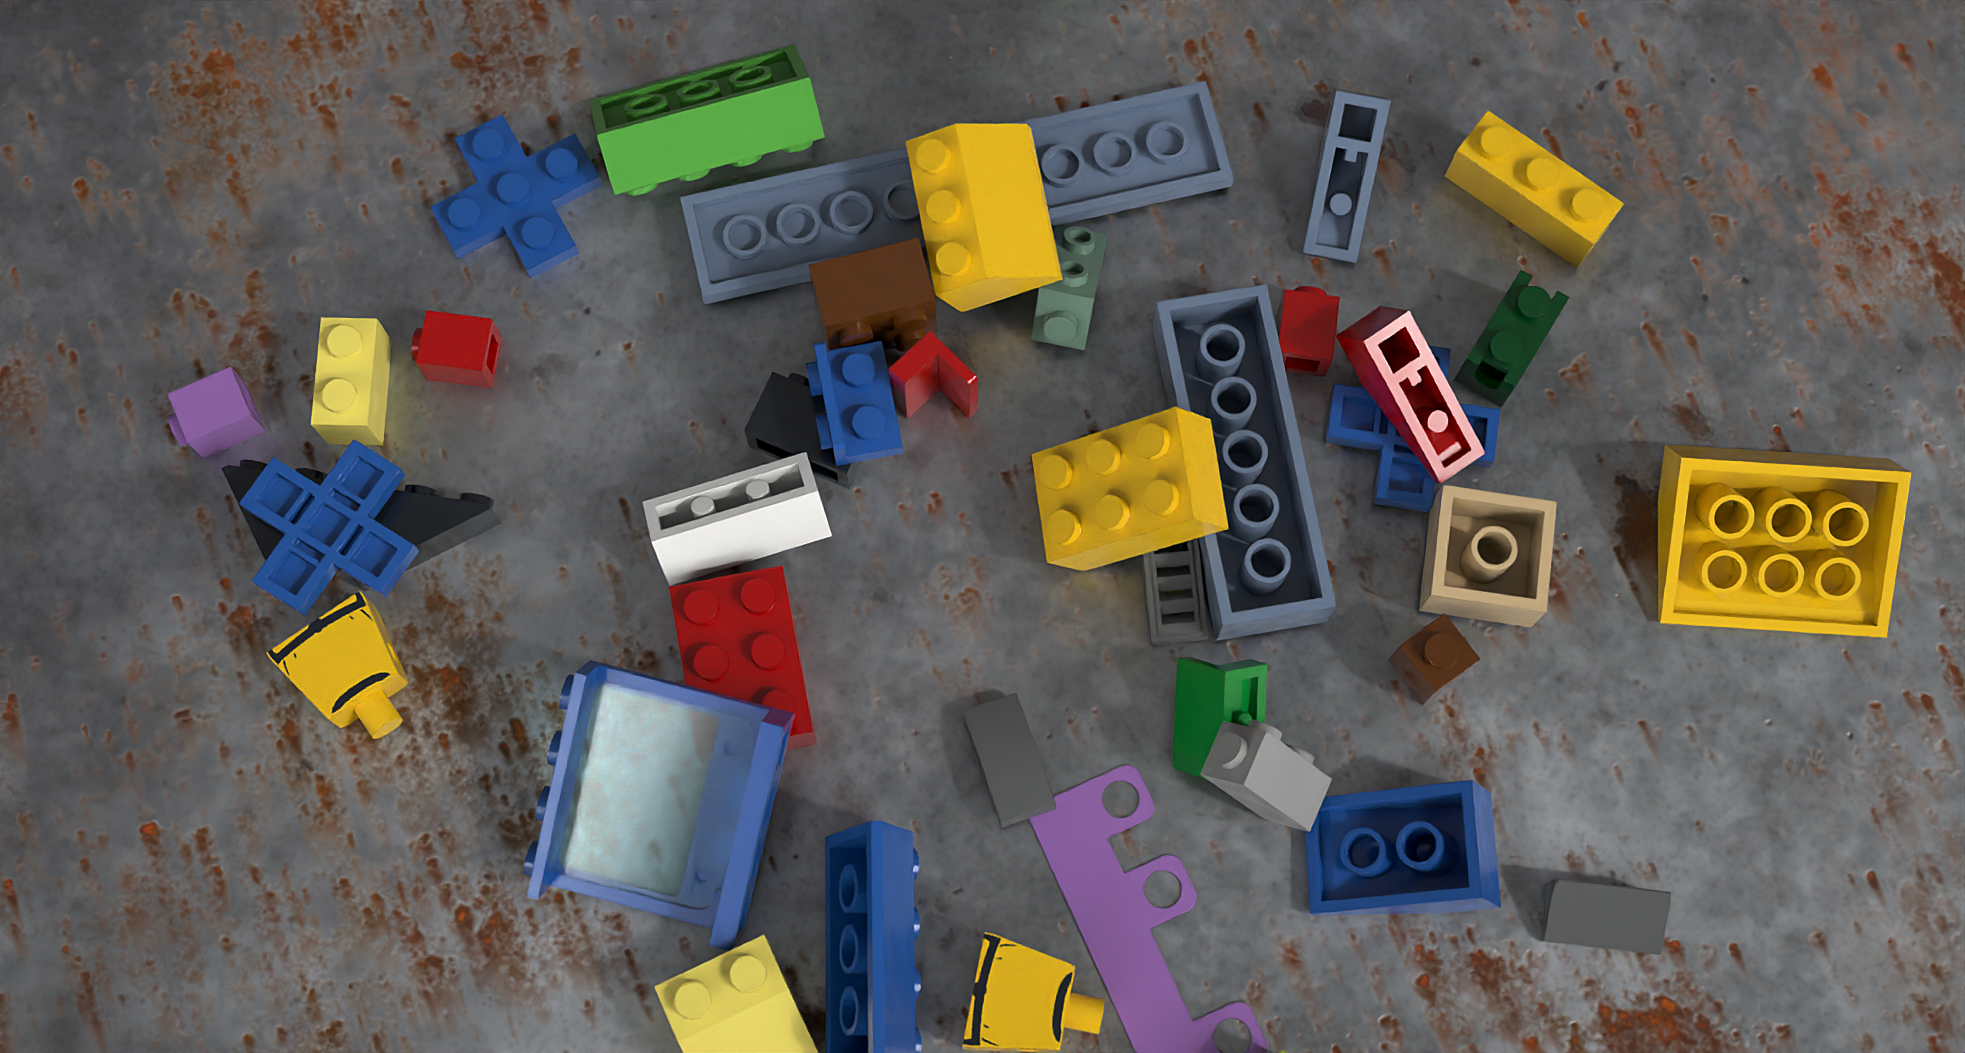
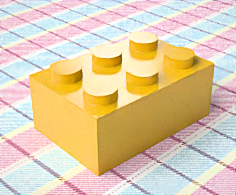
[1031,407,1229,571]

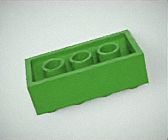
[589,44,825,195]

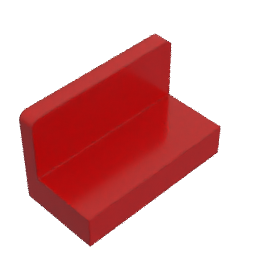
[889,331,978,419]

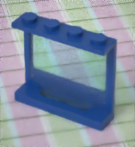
[523,660,795,951]

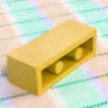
[1445,111,1624,268]

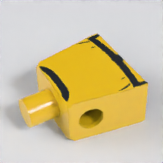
[267,591,408,739]
[962,932,1105,1053]

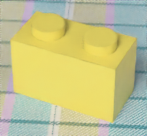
[311,317,392,446]

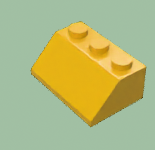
[905,124,1063,313]

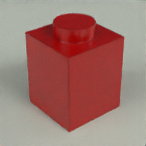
[1276,286,1340,377]
[411,310,502,388]

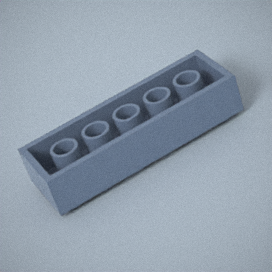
[1152,284,1337,641]

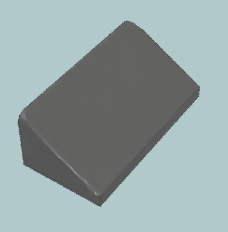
[1542,879,1671,955]

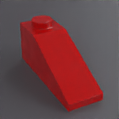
[1336,306,1485,484]

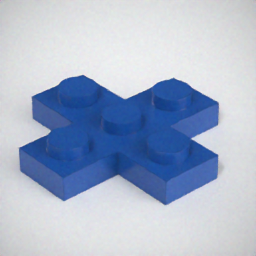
[430,114,603,278]
[1325,345,1500,512]
[239,440,419,616]

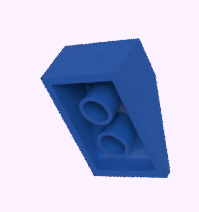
[1305,780,1501,916]

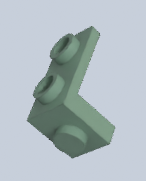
[1031,225,1108,350]

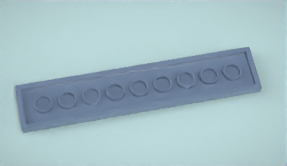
[680,81,1234,304]

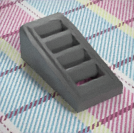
[1139,538,1208,646]

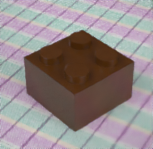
[809,238,937,352]

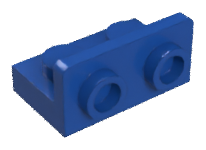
[805,341,903,466]

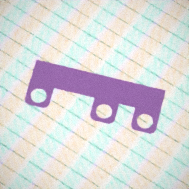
[1029,765,1267,1053]

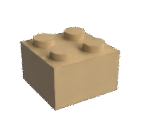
[1419,485,1557,627]

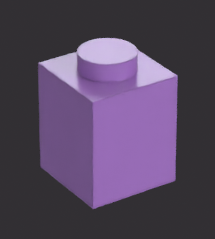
[167,367,266,459]

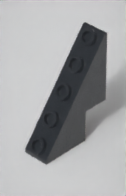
[221,459,501,591]

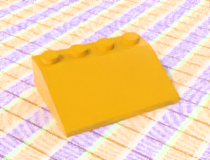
[1658,444,1911,638]

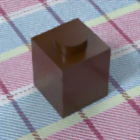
[1388,613,1480,705]

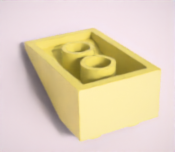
[654,935,820,1053]

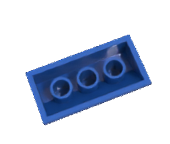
[825,820,922,1053]

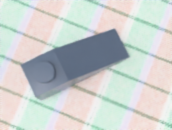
[1302,88,1391,263]

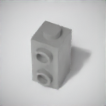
[1200,720,1332,832]

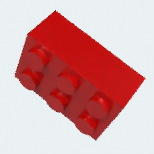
[669,565,818,767]

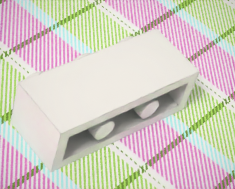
[642,452,832,586]

